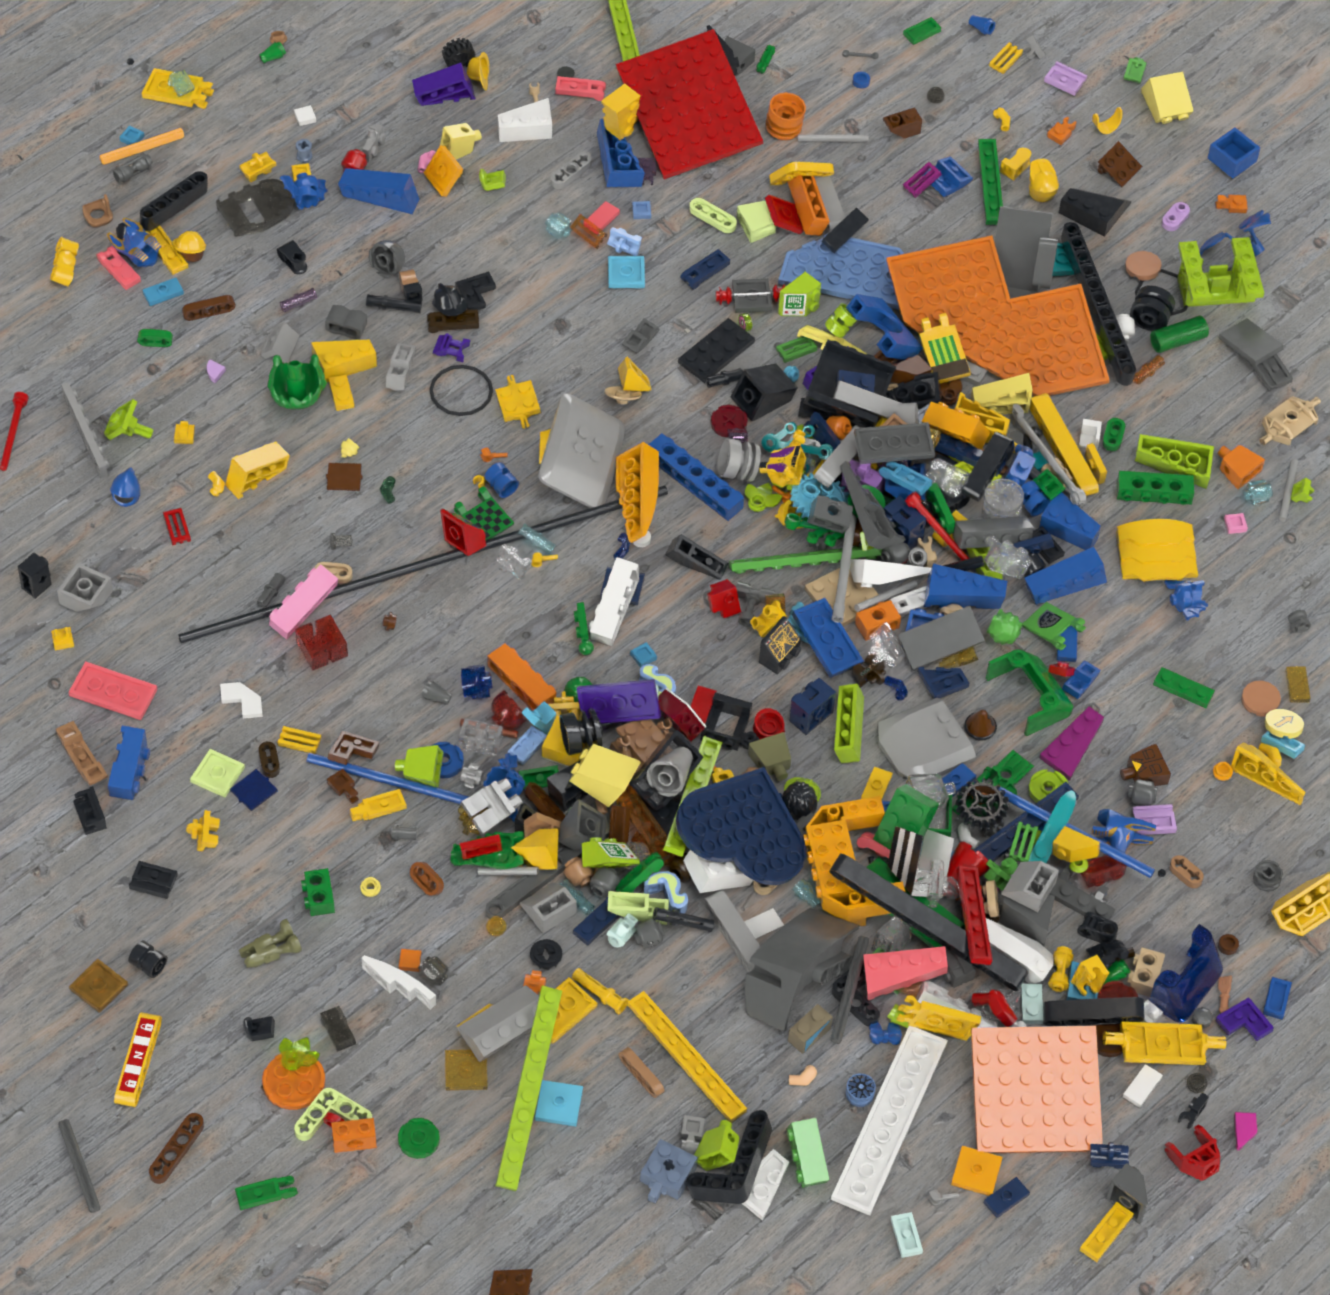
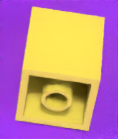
[1141,72,1193,124]
[569,744,641,807]

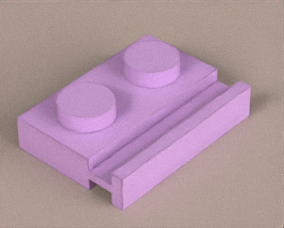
[1044,61,1087,96]
[1132,804,1177,835]

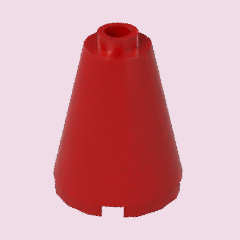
[940,841,990,897]

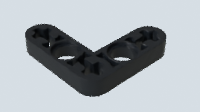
[832,962,880,1026]

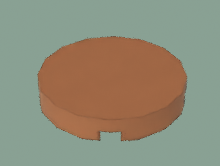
[1125,251,1162,281]
[1241,681,1281,717]

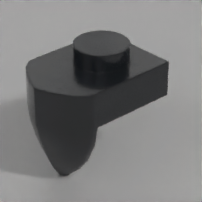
[243,1016,275,1041]

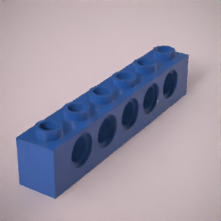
[648,433,744,521]

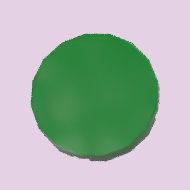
[398,1118,440,1159]

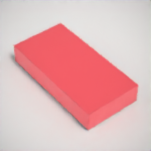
[584,201,620,235]

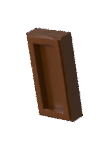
[609,805,631,846]

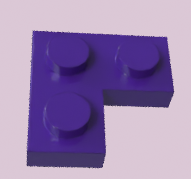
[1215,997,1274,1041]

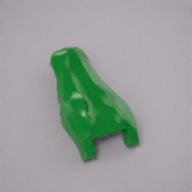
[450,831,524,870]

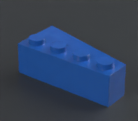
[597,119,645,187]
[338,168,419,215]
[1025,547,1107,605]

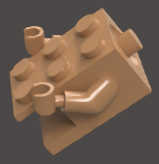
[610,718,673,777]

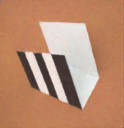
[888,826,954,898]

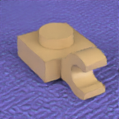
[917,536,937,568]

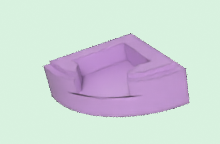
[207,360,226,383]

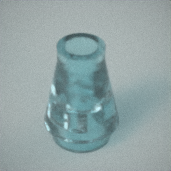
[792,878,820,908]

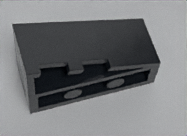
[547,760,589,813]

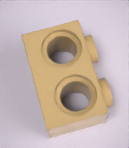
[1127,947,1165,998]

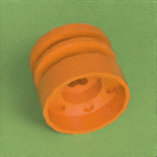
[765,92,806,140]

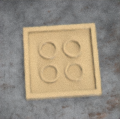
[805,568,884,627]

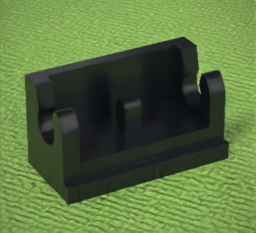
[73,786,107,835]

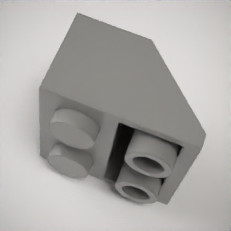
[1002,861,1059,912]
[520,883,577,933]

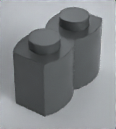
[325,305,367,339]

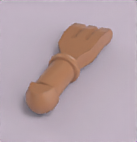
[1218,975,1232,1013]

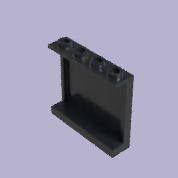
[803,340,897,428]

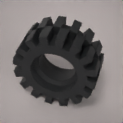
[442,38,476,67]

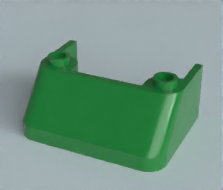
[986,649,1073,737]

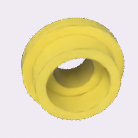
[360,877,381,897]

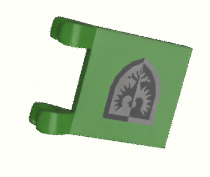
[1022,602,1086,651]

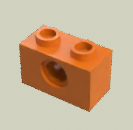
[855,600,901,641]
[332,1118,377,1153]

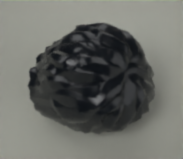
[782,781,817,821]

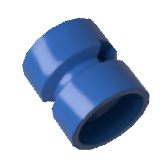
[484,462,519,498]
[1015,481,1050,517]

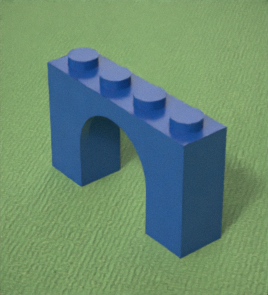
[846,294,923,360]

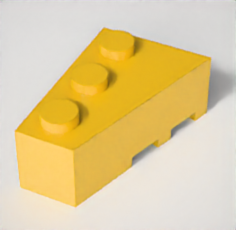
[311,339,377,382]
[225,441,290,500]

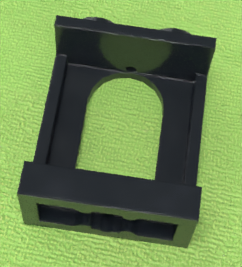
[700,692,753,751]

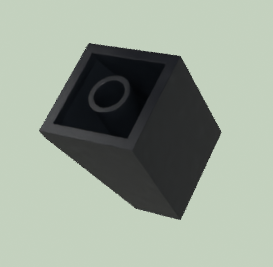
[730,363,798,421]

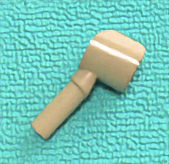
[529,83,540,102]

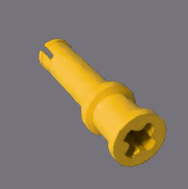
[572,968,629,1015]

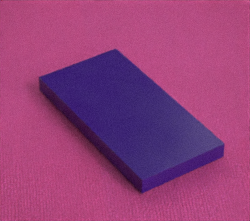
[576,679,661,724]

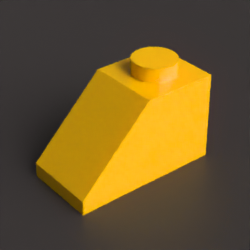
[1052,826,1100,863]

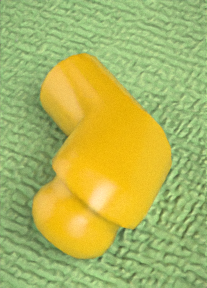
[208,471,225,497]
[1258,743,1282,767]

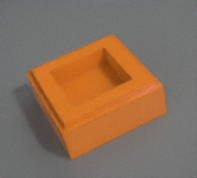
[399,949,422,972]

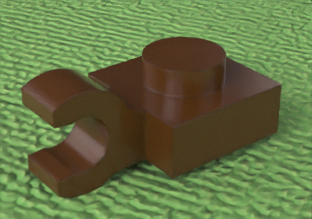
[327,769,359,804]

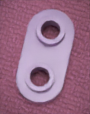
[1162,202,1190,231]

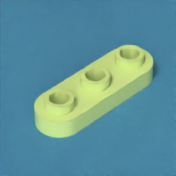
[690,198,737,233]

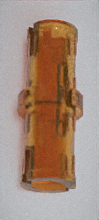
[1133,355,1165,385]

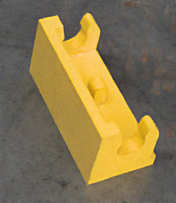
[1071,955,1109,996]

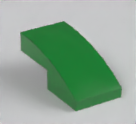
[1033,468,1066,500]

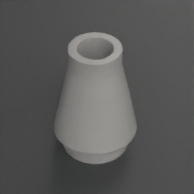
[908,548,927,566]

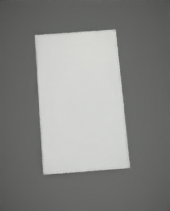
[744,908,784,939]

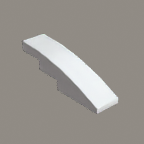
[361,955,436,1010]

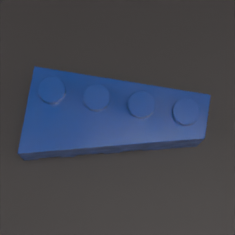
[923,564,1007,609]

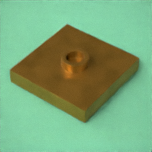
[69,958,128,1013]

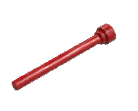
[0,392,29,471]
[904,491,970,561]

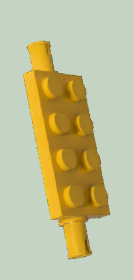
[1103,1021,1226,1065]

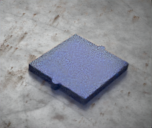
[230,769,278,811]

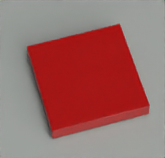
[765,195,804,234]

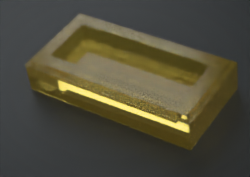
[1285,666,1311,703]

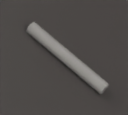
[478,867,539,875]

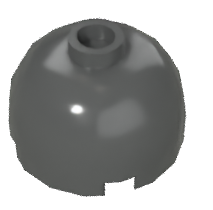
[368,240,405,277]

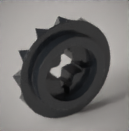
[530,939,563,970]

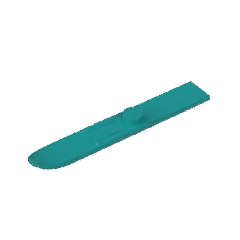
[1028,790,1076,863]

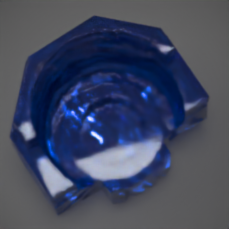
[461,664,493,700]

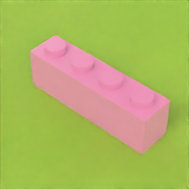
[269,564,338,640]

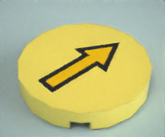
[1264,709,1304,739]

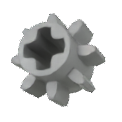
[461,763,484,789]

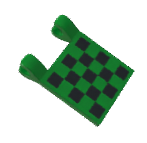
[454,486,514,540]

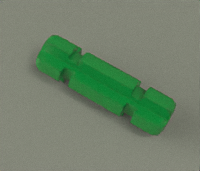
[756,44,776,74]

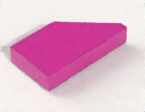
[1234,1112,1257,1151]

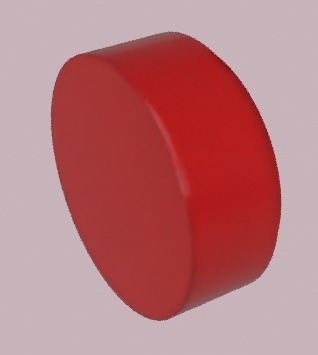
[323,1112,344,1128]

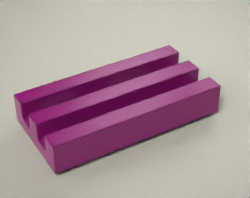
[903,162,942,198]

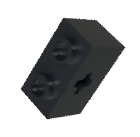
[17,552,52,599]

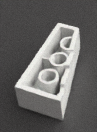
[588,557,639,646]

